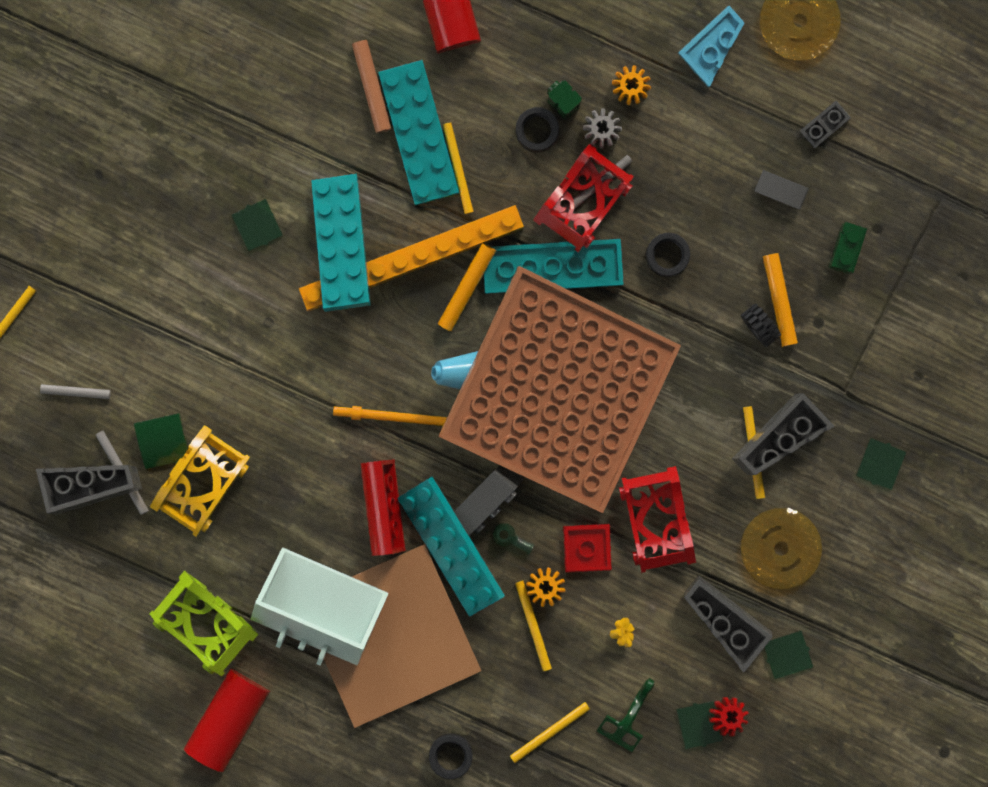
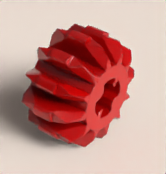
[709,697,749,737]

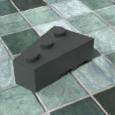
[454,465,524,536]

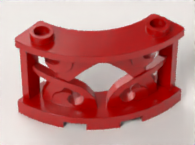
[533,144,634,252]
[619,466,696,573]

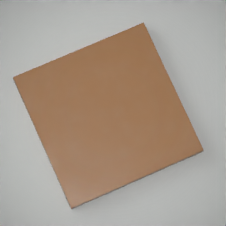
[320,544,482,728]

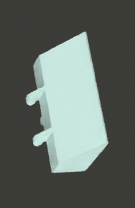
[250,547,389,666]

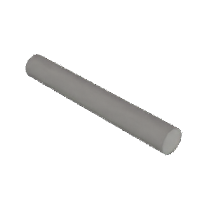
[40,384,111,399]

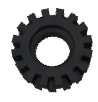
[740,303,781,347]

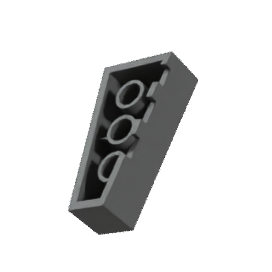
[732,393,834,475]
[36,465,142,515]
[684,575,773,673]

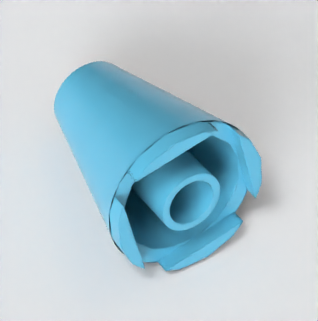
[431,351,478,389]

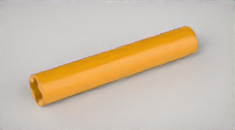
[438,243,496,331]
[763,253,798,347]

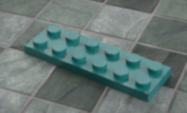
[378,60,459,206]
[311,174,371,312]
[484,239,624,294]
[397,477,505,616]

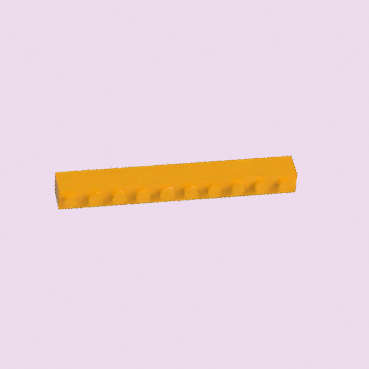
[299,205,524,312]

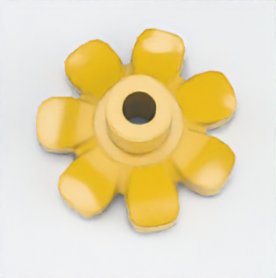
[610,618,634,648]

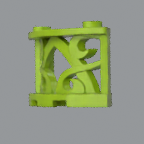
[149,571,259,676]

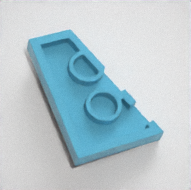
[678,6,744,87]

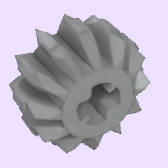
[583,108,622,148]

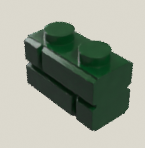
[547,80,582,120]
[828,222,867,275]

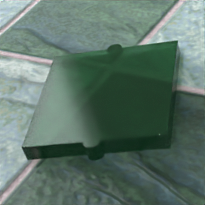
[232,199,283,251]
[856,438,906,490]
[764,630,813,679]
[676,701,723,749]

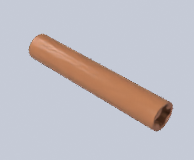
[352,40,391,133]

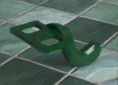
[596,678,655,752]

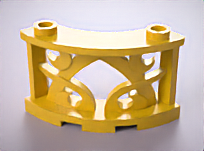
[150,425,250,537]

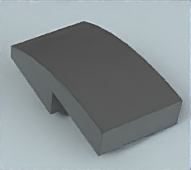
[800,100,851,148]
[755,170,809,210]

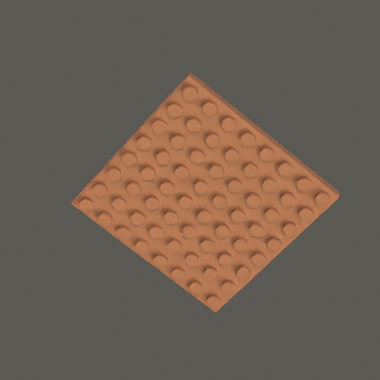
[439,266,681,513]

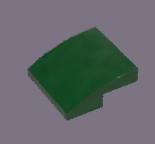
[134,413,188,469]

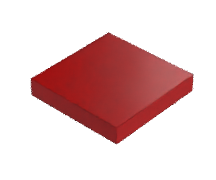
[563,524,612,572]

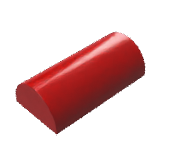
[423,0,481,54]
[360,459,406,556]
[184,668,270,772]

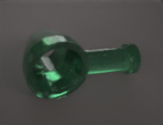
[493,523,534,555]

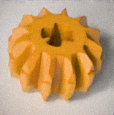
[612,65,651,105]
[526,567,565,607]

